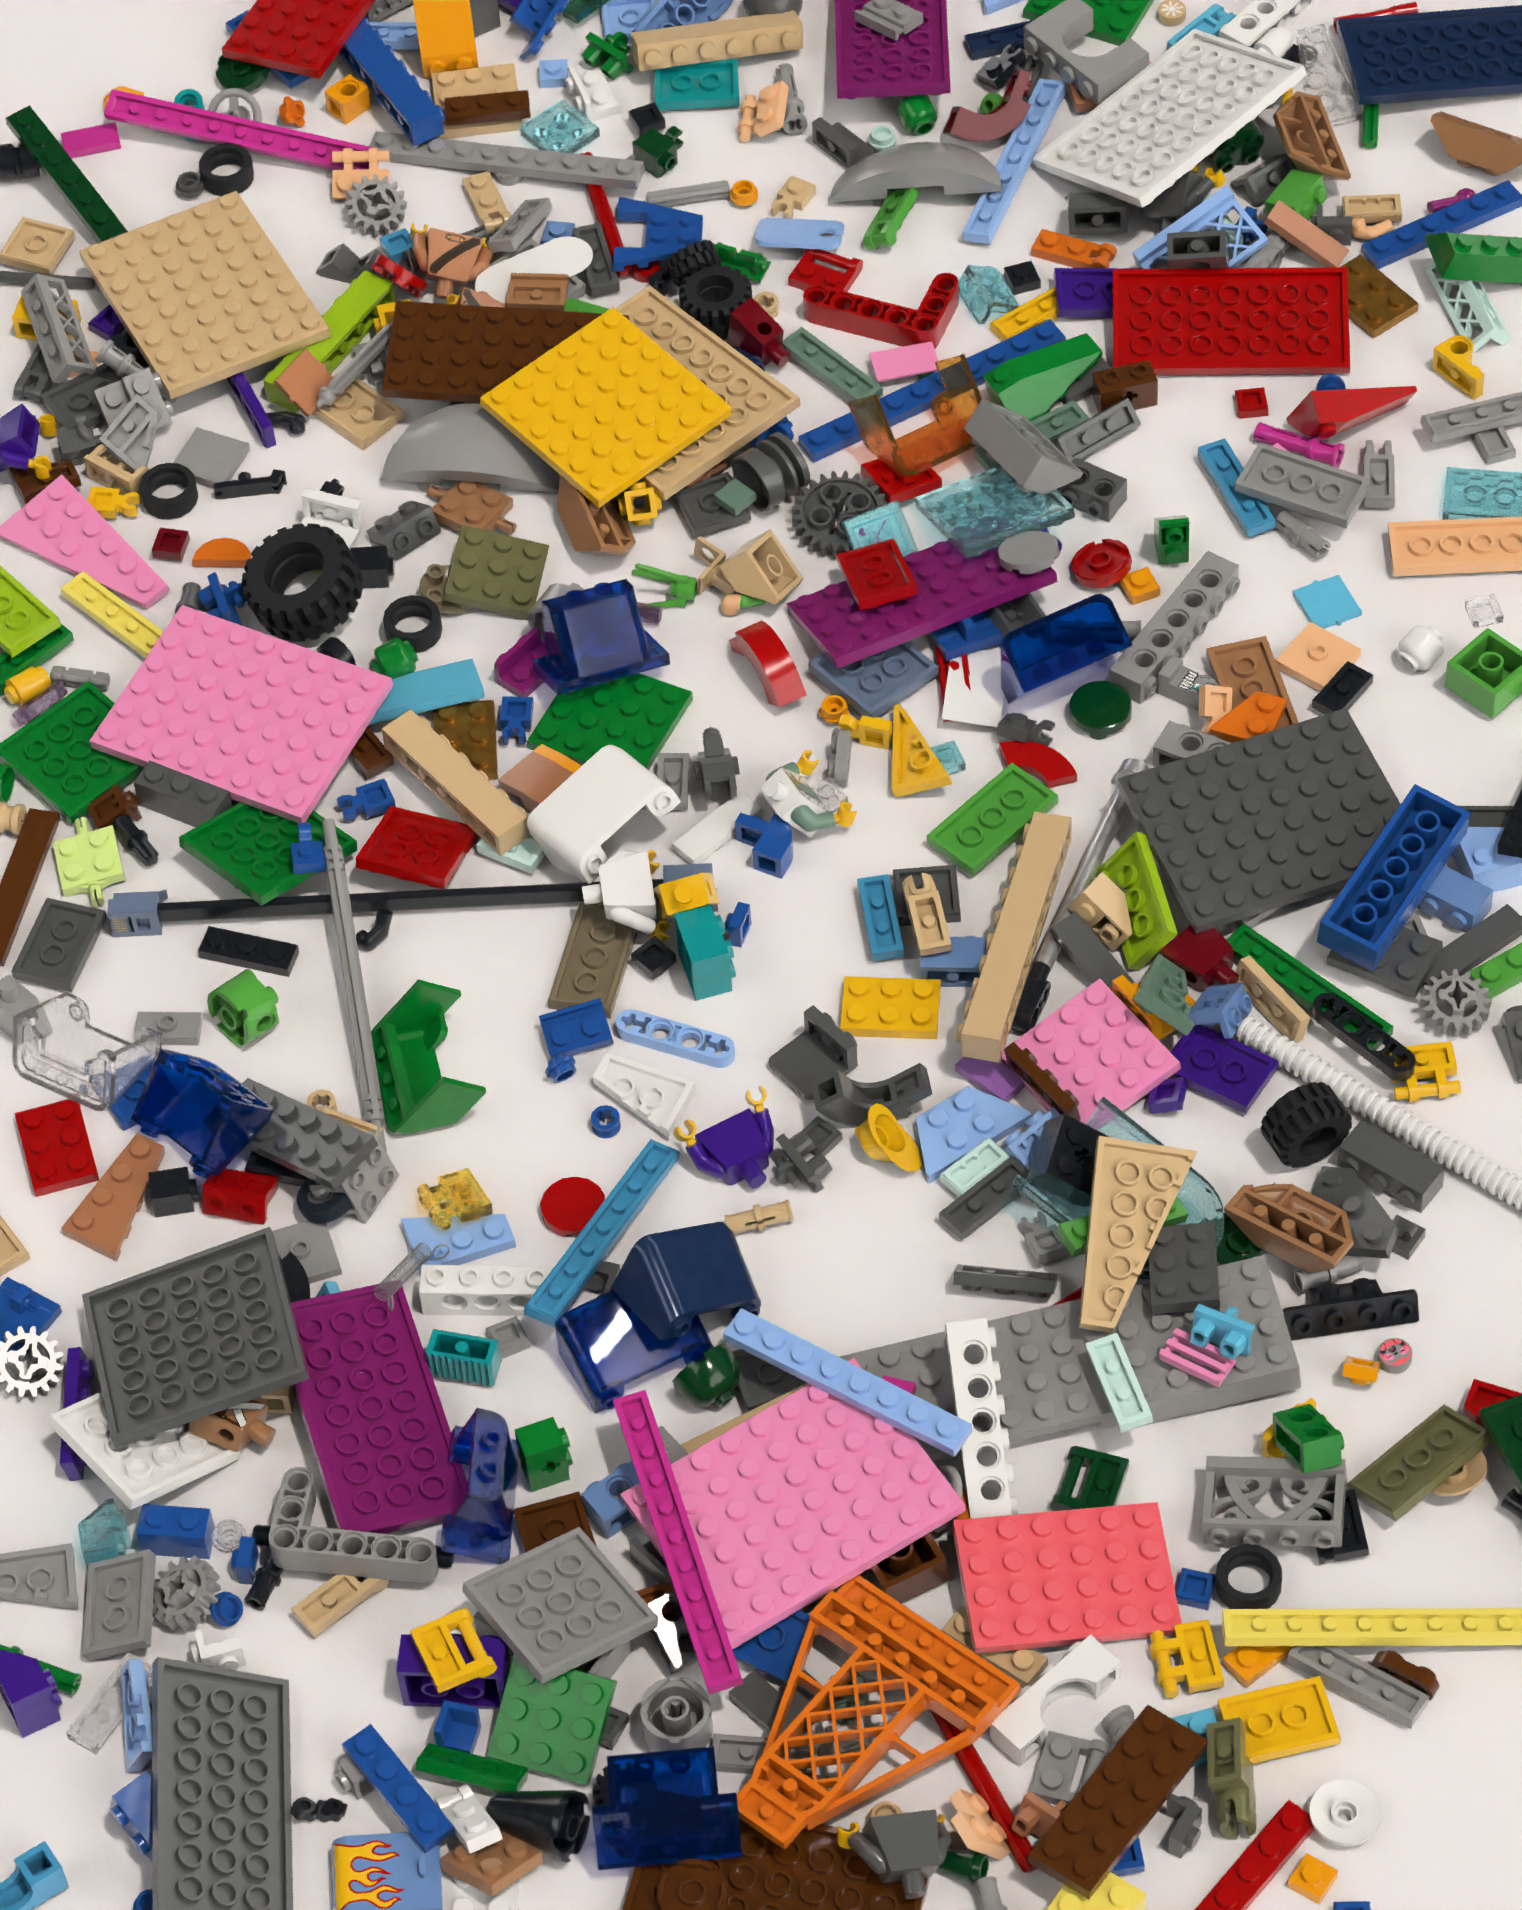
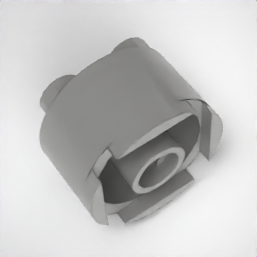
[640,1678,713,1763]

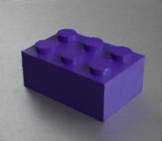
[396,1633,511,1710]

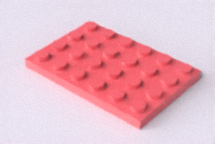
[952,1502,1182,1654]

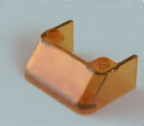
[848,354,982,477]

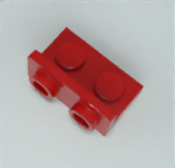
[202,1167,278,1225]

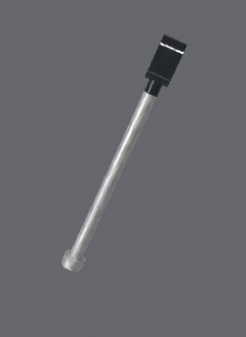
[1011,758,1149,1032]

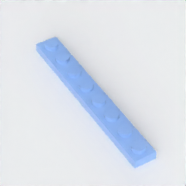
[962,79,1067,244]
[723,1308,973,1457]

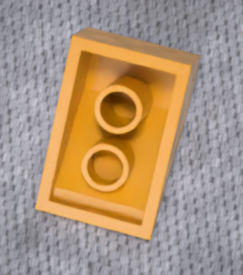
[413,0,479,79]

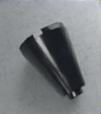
[486,1790,590,1863]

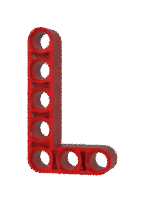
[803,273,959,349]

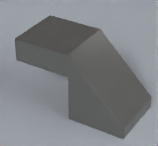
[316,243,383,284]

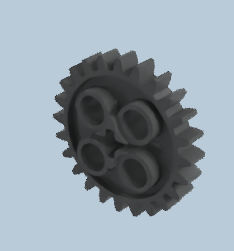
[792,471,889,559]

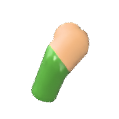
[721,593,766,616]

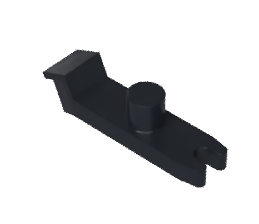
[213,469,287,499]

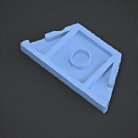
[915,1086,1032,1184]

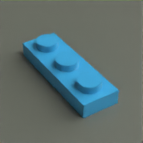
[857,874,904,961]

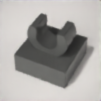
[1392,1215,1426,1260]

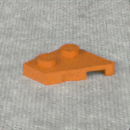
[1210,691,1287,743]

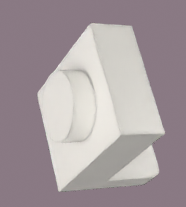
[191,1629,246,1670]

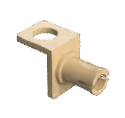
[694,536,739,595]

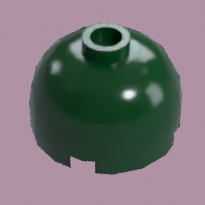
[672,1343,741,1408]

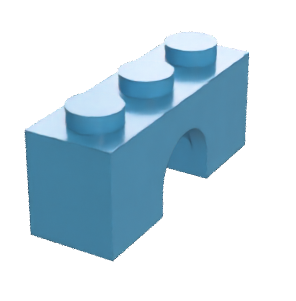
[0,1841,69,1910]

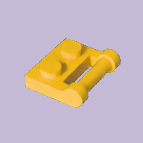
[410,1608,497,1694]

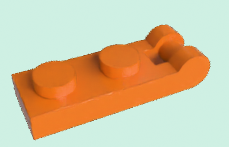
[1031,229,1117,268]

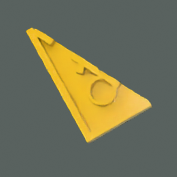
[892,704,952,797]

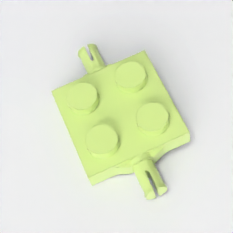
[53,817,126,907]

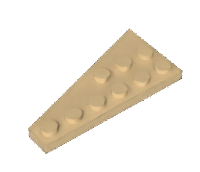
[1079,1136,1198,1333]

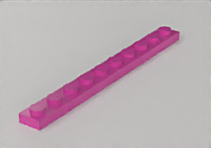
[104,89,379,170]
[613,1390,743,1694]

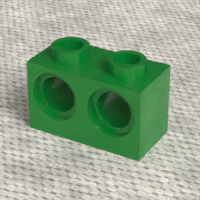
[1272,1404,1344,1474]

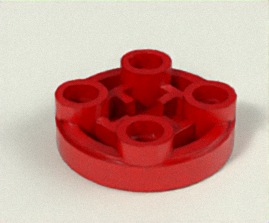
[371,254,428,298]

